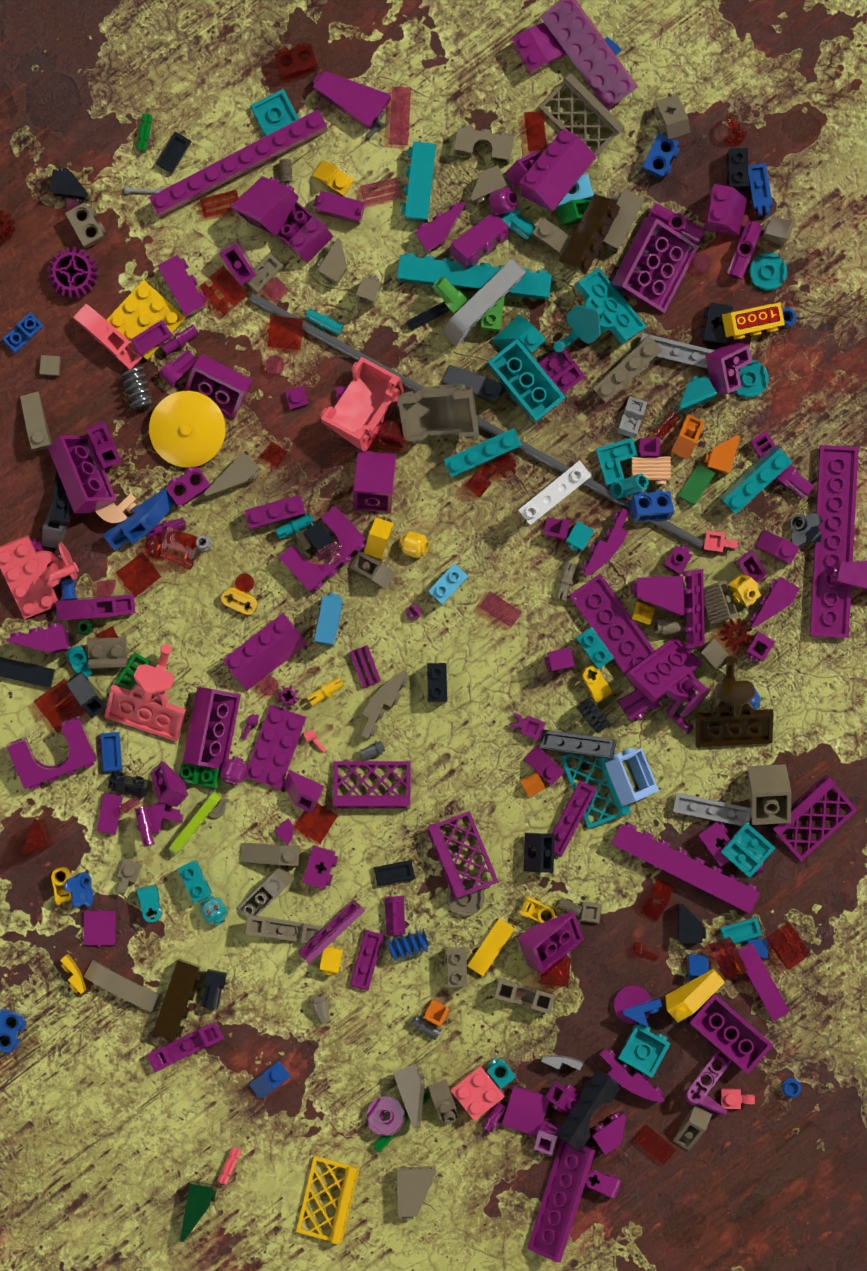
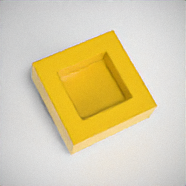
[632,602,655,625]

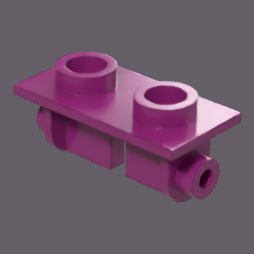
[385,896,406,935]

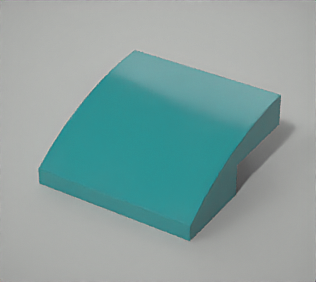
[721,822,775,878]

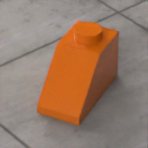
[671,414,705,459]
[704,435,741,475]

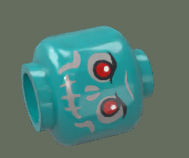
[199,896,228,926]

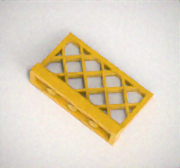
[296,1156,360,1245]

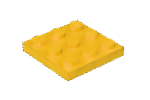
[107,279,186,360]

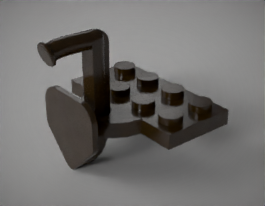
[695,656,774,747]

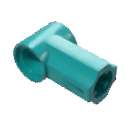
[499,208,536,241]
[610,473,649,499]

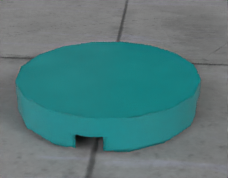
[749,252,787,291]
[735,360,769,398]

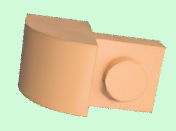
[95,494,138,525]

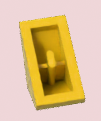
[364,517,394,560]

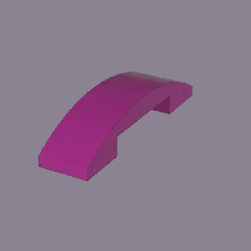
[147,1021,224,1072]

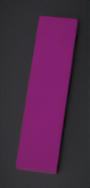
[552,780,597,857]
[298,900,365,964]

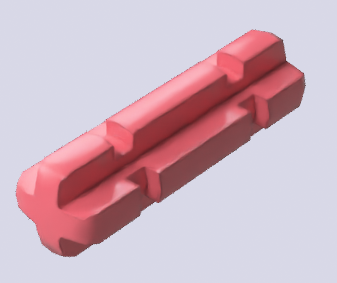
[218,1147,241,1185]

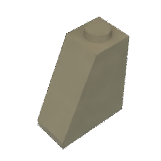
[397,1166,436,1220]

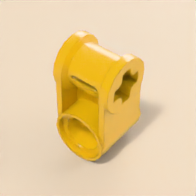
[581,666,613,704]
[51,867,71,905]
[517,895,555,923]

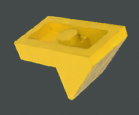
[312,160,354,197]

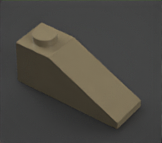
[531,218,571,257]
[20,391,52,452]
[204,452,261,498]
[241,843,300,866]
[393,1064,426,1129]

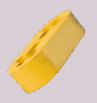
[221,587,258,615]

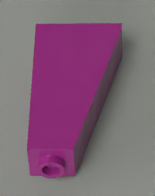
[313,71,391,130]
[830,561,867,591]

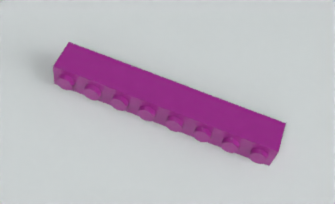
[610,822,760,913]

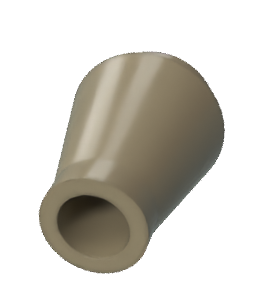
[654,617,684,636]
[309,993,330,1024]

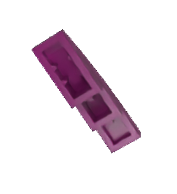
[735,942,790,1021]

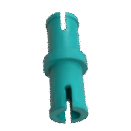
[305,308,344,336]
[275,513,313,540]

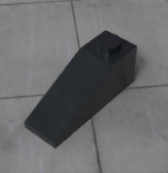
[443,365,503,405]

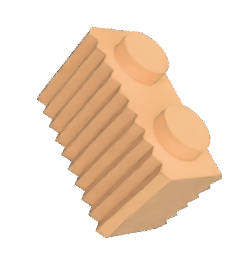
[631,457,671,485]

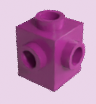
[545,1081,580,1113]

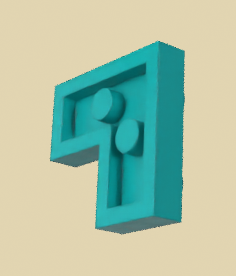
[595,438,638,486]

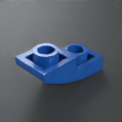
[2,312,44,354]

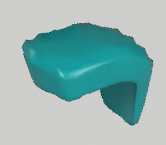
[67,646,92,677]

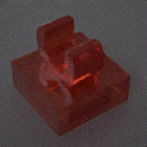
[492,453,517,478]

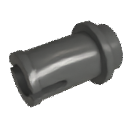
[360,741,385,761]

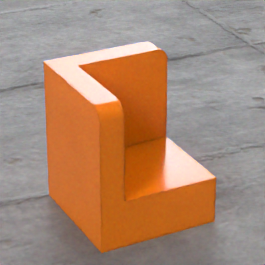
[424,999,450,1027]

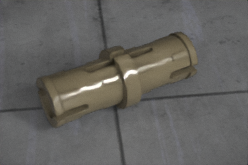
[555,561,577,601]

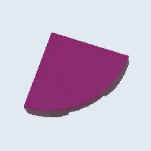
[274,818,294,845]

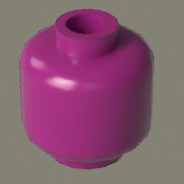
[489,187,518,214]
[220,756,248,786]

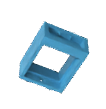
[314,593,343,646]

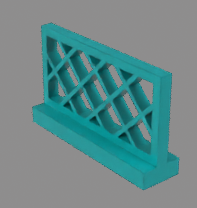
[560,754,632,829]

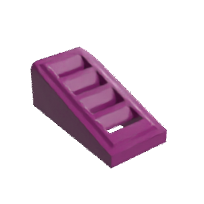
[749,430,775,459]
[686,1088,727,1116]

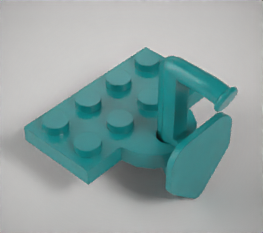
[553,268,647,352]

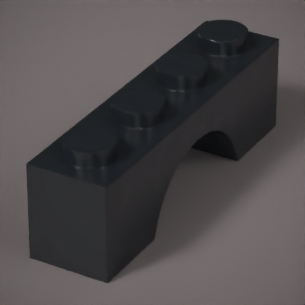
[556,1070,621,1152]

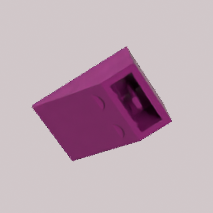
[277,202,334,264]
[6,623,72,654]

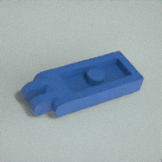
[748,163,773,216]

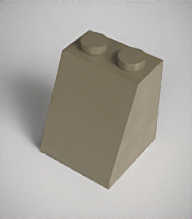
[747,764,791,825]

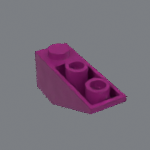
[415,202,465,255]
[749,577,800,629]

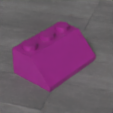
[184,355,253,420]

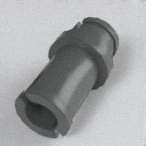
[411,1014,442,1040]

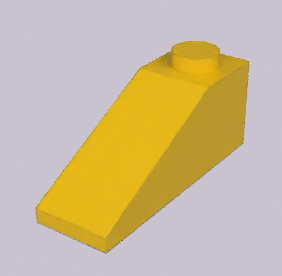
[665,968,725,1022]

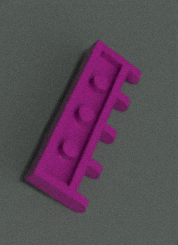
[683,568,705,649]

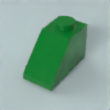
[556,198,592,226]

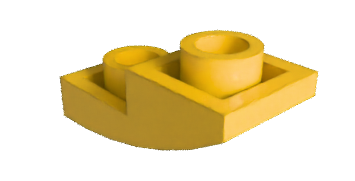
[60,954,86,994]

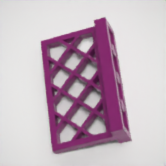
[333,761,411,809]
[769,775,857,861]
[426,811,499,900]

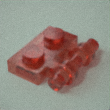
[199,265,249,316]
[708,937,747,979]

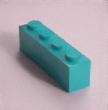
[402,141,436,223]
[444,428,522,477]
[719,445,792,514]

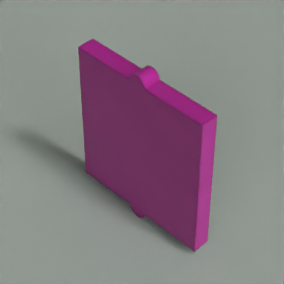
[84,909,116,947]

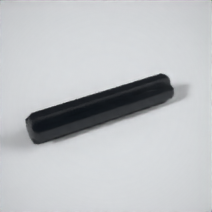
[406,301,451,330]

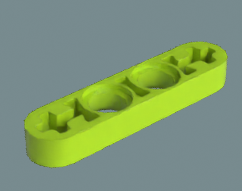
[168,791,222,855]

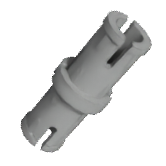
[196,536,212,551]

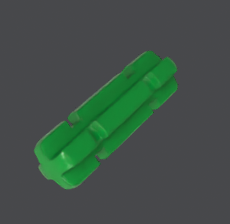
[136,113,153,151]

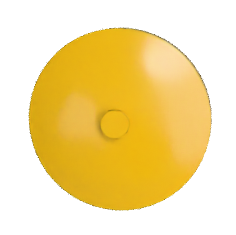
[149,391,226,468]

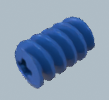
[387,928,429,962]

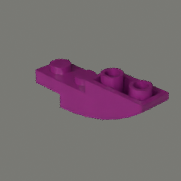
[581,508,630,577]
[56,594,135,620]
[598,1048,665,1102]

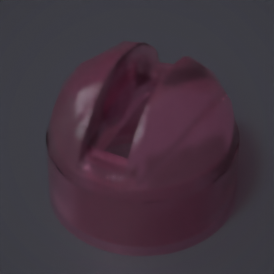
[65,196,79,212]

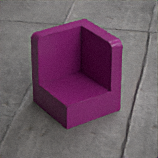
[638,437,660,457]
[543,517,570,540]

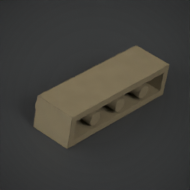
[593,335,662,402]

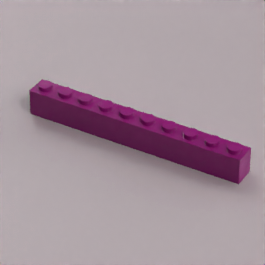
[149,109,328,218]

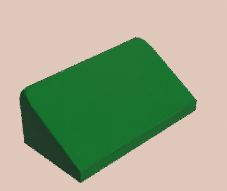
[678,464,715,506]

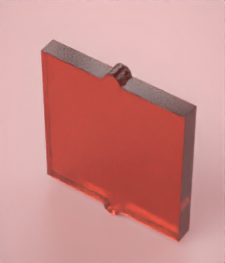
[267,315,304,350]
[116,552,161,598]
[294,803,338,844]

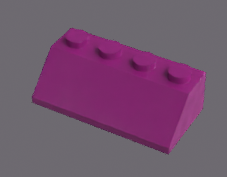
[519,129,596,212]
[48,436,117,513]
[223,613,307,691]
[183,686,241,769]
[689,993,773,1074]

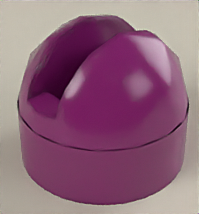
[406,605,421,620]

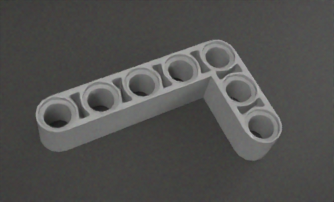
[443,259,527,347]

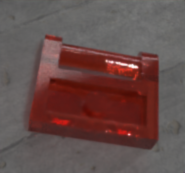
[155,526,198,570]

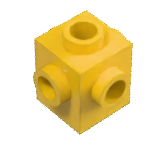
[728,574,761,607]

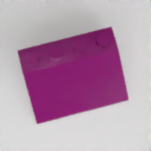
[611,217,699,314]

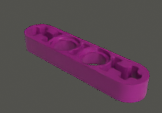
[685,1049,732,1105]

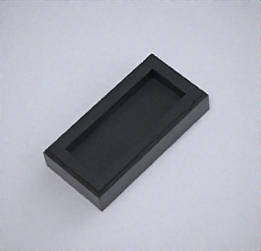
[156,131,192,175]
[374,860,415,886]

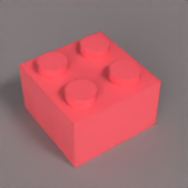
[450,1064,505,1121]

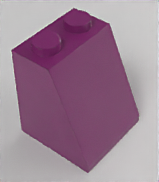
[231,176,299,236]
[703,184,747,237]
[353,450,396,513]
[630,576,685,617]

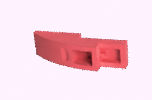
[73,304,143,370]

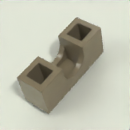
[453,125,514,164]
[494,978,555,1014]

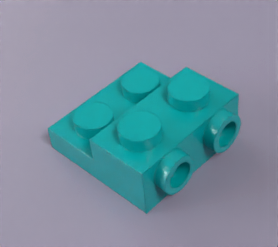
[617,1023,671,1078]

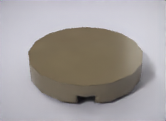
[446,878,485,917]

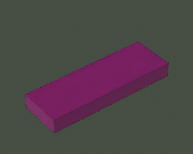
[350,929,384,991]

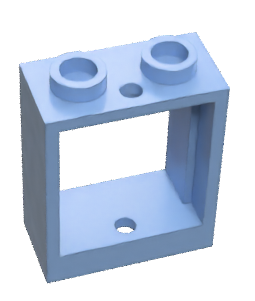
[605,747,659,806]

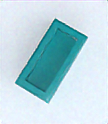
[719,917,762,947]

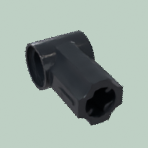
[201,969,227,1010]

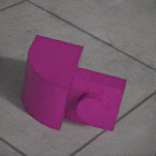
[86,420,121,468]
[147,802,184,833]

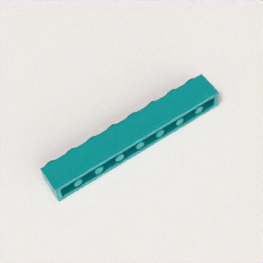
[397,253,552,300]

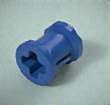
[59,579,78,600]

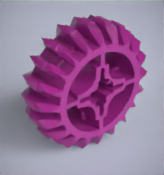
[47,247,99,299]

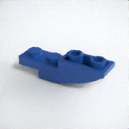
[103,488,175,550]

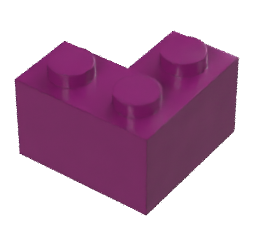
[705,341,752,394]

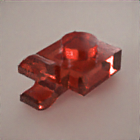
[465,462,497,498]

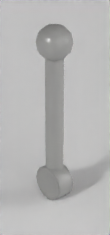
[124,187,163,194]

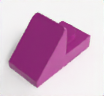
[523,746,565,786]

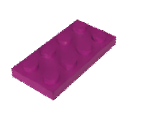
[245,704,307,789]

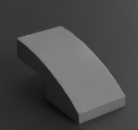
[617,396,647,439]
[541,1055,583,1070]

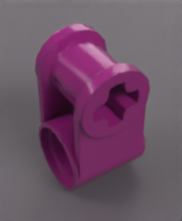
[585,1169,622,1199]

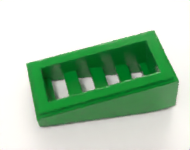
[115,652,151,690]

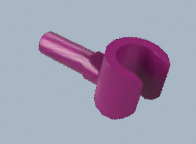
[242,714,259,740]

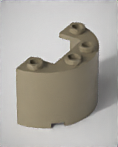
[398,384,479,444]

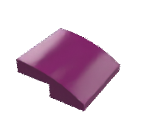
[537,348,585,393]
[501,1086,549,1136]

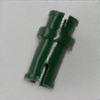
[77,620,93,636]

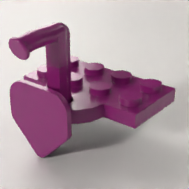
[626,637,711,734]

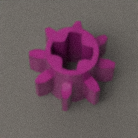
[277,685,300,708]

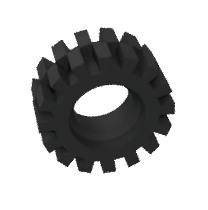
[576,697,610,733]

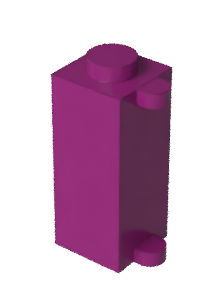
[313,191,365,224]

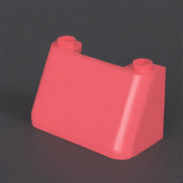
[320,357,404,451]

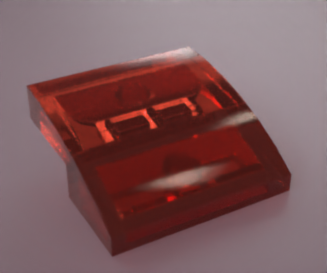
[34,678,87,734]

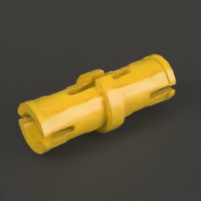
[306,676,345,707]

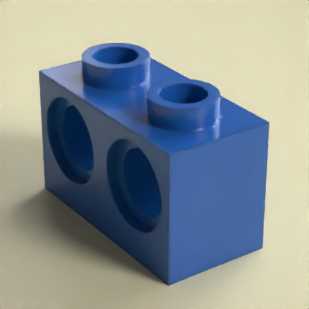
[641,132,680,180]
[629,490,675,523]
[0,1008,27,1054]

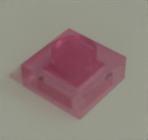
[262,276,289,304]

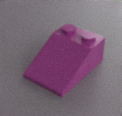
[511,22,567,76]
[518,912,584,975]

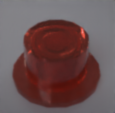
[372,420,410,453]

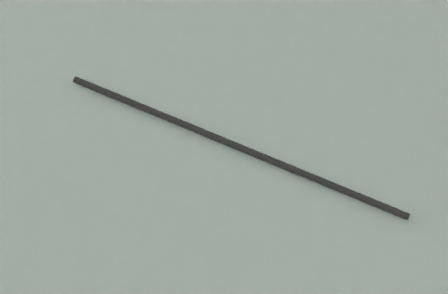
[249,293,705,550]

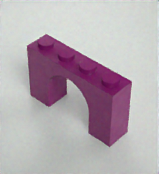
[279,506,367,592]
[7,715,97,790]

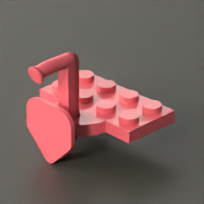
[0,535,79,619]
[104,644,186,742]

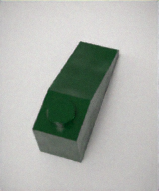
[180,1181,217,1242]

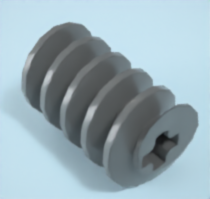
[121,367,154,409]

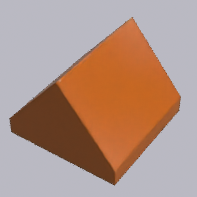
[520,772,545,798]

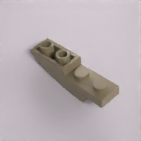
[361,671,409,739]

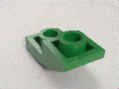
[179,762,221,788]

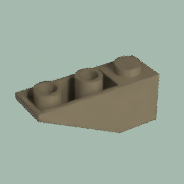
[238,865,295,917]

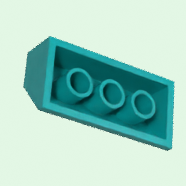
[486,339,566,425]

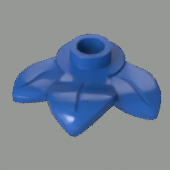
[64,872,94,908]

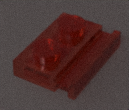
[766,922,811,970]

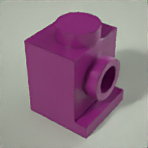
[663,545,692,576]
[745,632,775,663]
[534,1121,561,1156]

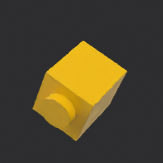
[319,946,343,975]

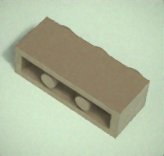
[602,188,645,252]

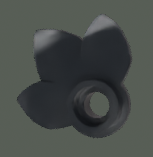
[790,513,823,549]

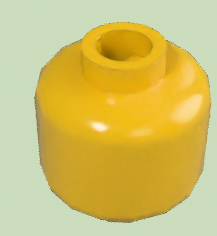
[399,531,429,558]

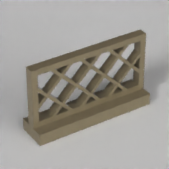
[539,73,625,156]

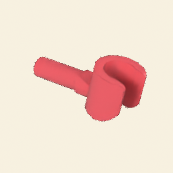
[304,730,326,753]

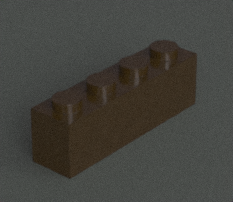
[559,194,621,275]
[152,959,203,1041]

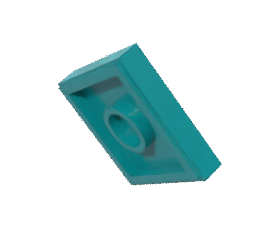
[250,89,299,137]

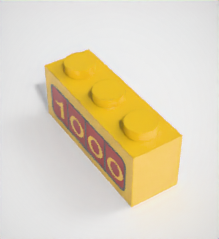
[722,302,785,339]

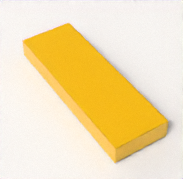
[467,918,515,976]

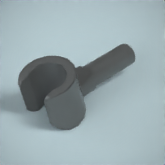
[366,114,389,139]

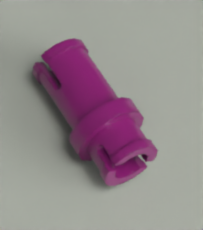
[481,1103,507,1133]

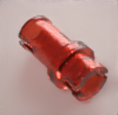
[653,410,680,440]

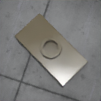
[245,253,284,294]

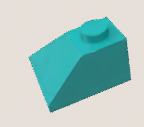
[491,314,546,355]
[676,375,717,413]

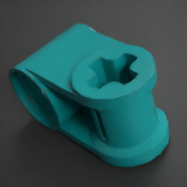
[137,884,162,922]

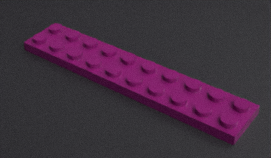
[809,445,859,638]

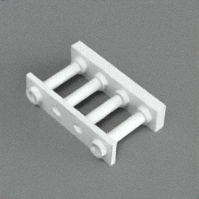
[518,460,591,525]

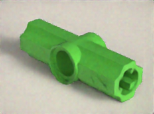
[432,276,482,328]

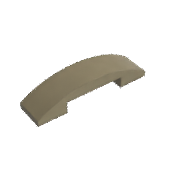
[244,915,322,944]
[84,960,161,1012]

